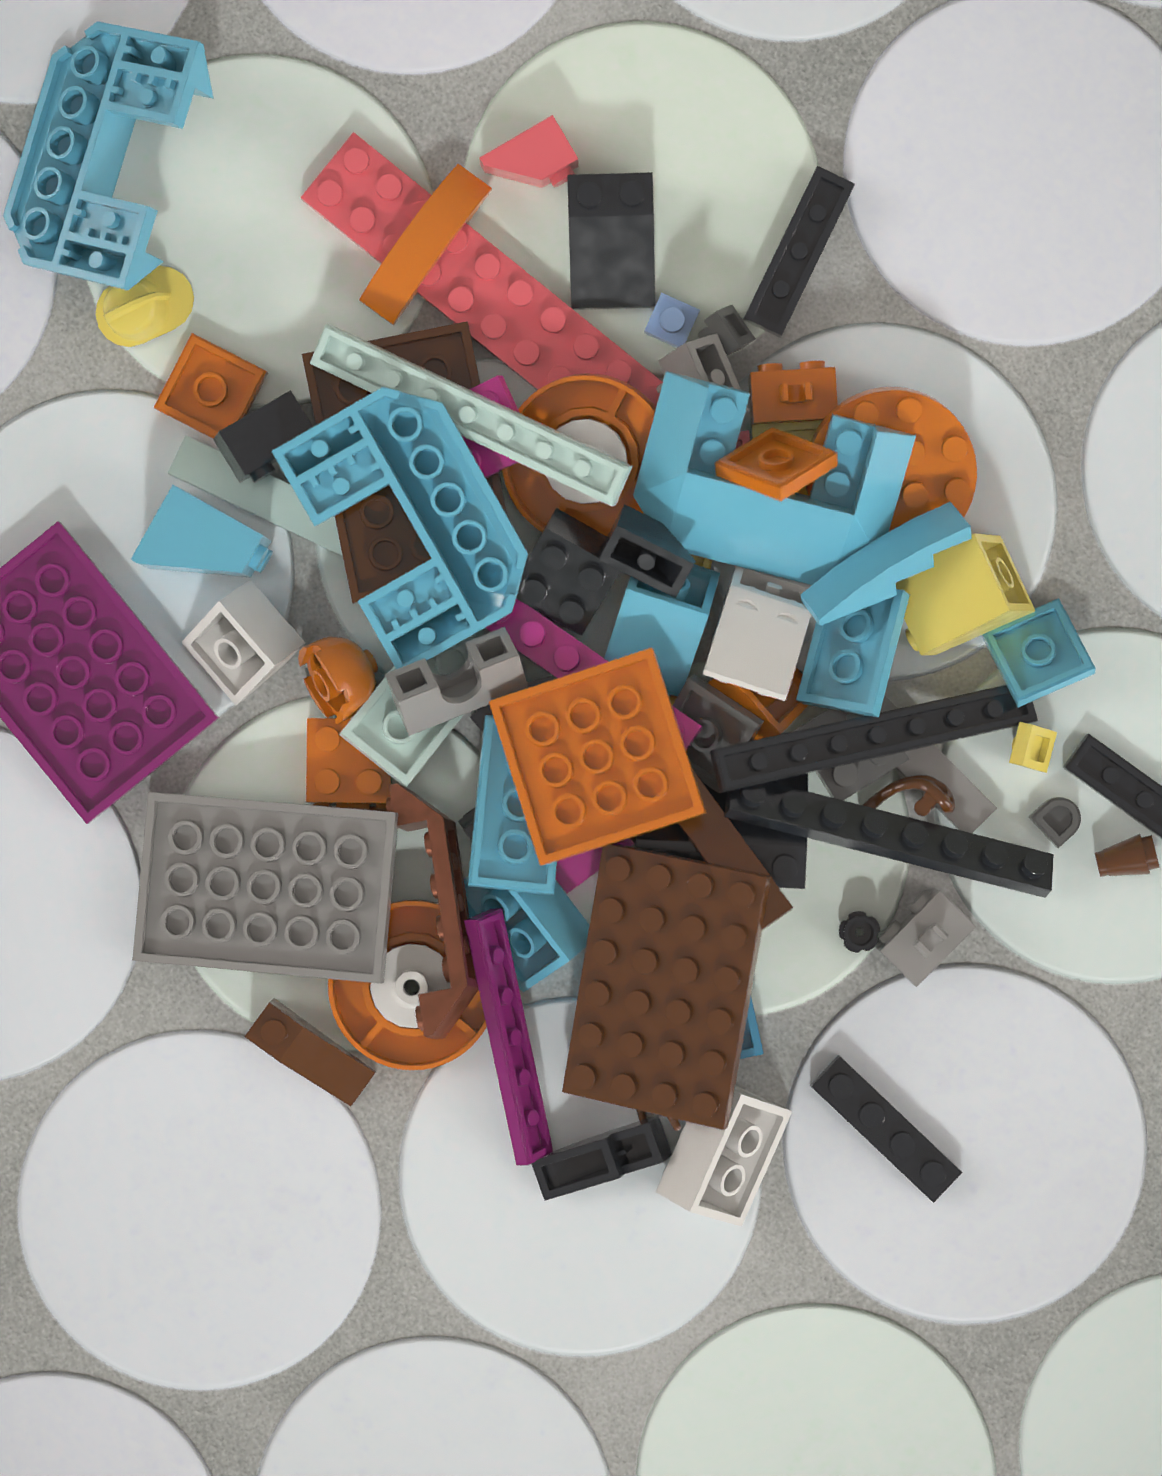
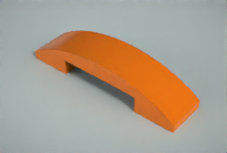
[359,164,492,326]

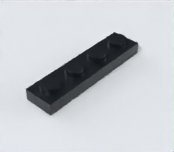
[743,166,855,338]
[810,1055,963,1203]

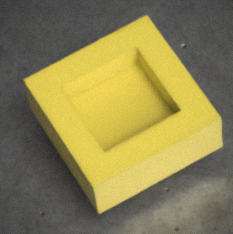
[1009,722,1057,773]

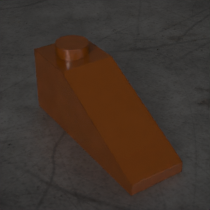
[244,998,376,1106]

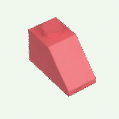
[479,115,578,188]

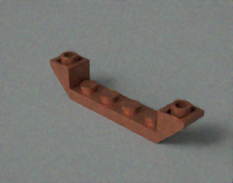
[386,783,479,1039]

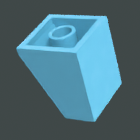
[131,485,273,577]
[604,564,720,697]

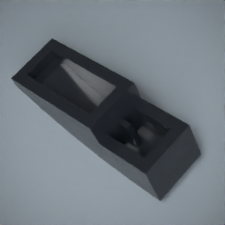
[531,1115,672,1201]

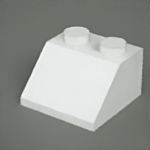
[181,579,305,706]

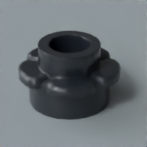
[839,911,880,953]

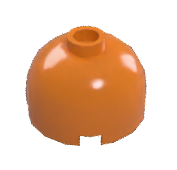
[298,636,378,724]

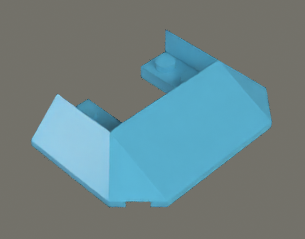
[3,21,214,291]
[633,371,916,585]
[272,387,528,669]

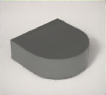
[1028,797,1081,848]

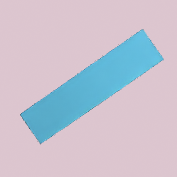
[801,502,972,626]

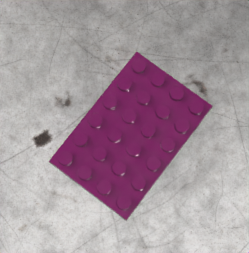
[0,521,220,824]

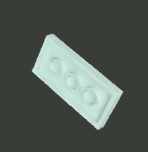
[339,630,485,787]

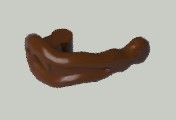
[863,775,955,816]

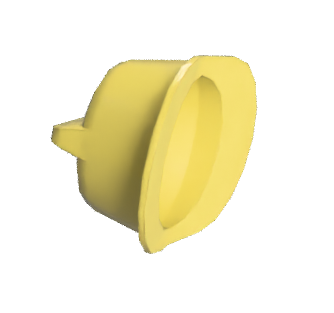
[95,266,194,347]

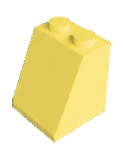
[896,533,1035,656]

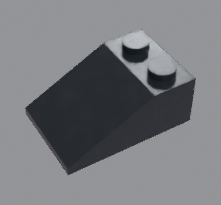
[567,172,655,310]

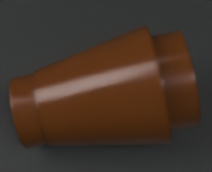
[1095,834,1160,877]

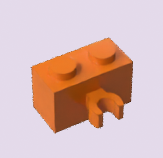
[748,361,838,425]

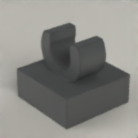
[697,304,755,356]

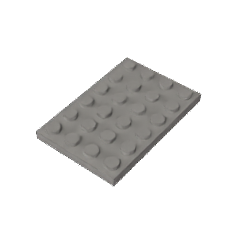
[132,792,398,983]

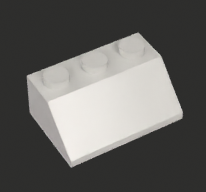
[656,1086,793,1227]

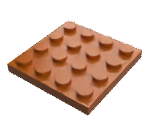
[489,648,706,866]

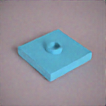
[982,598,1096,707]

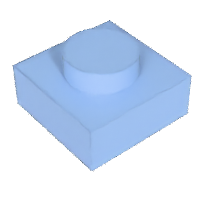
[644,293,700,348]

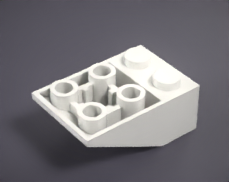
[703,566,812,701]

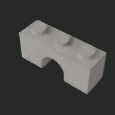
[385,627,528,736]

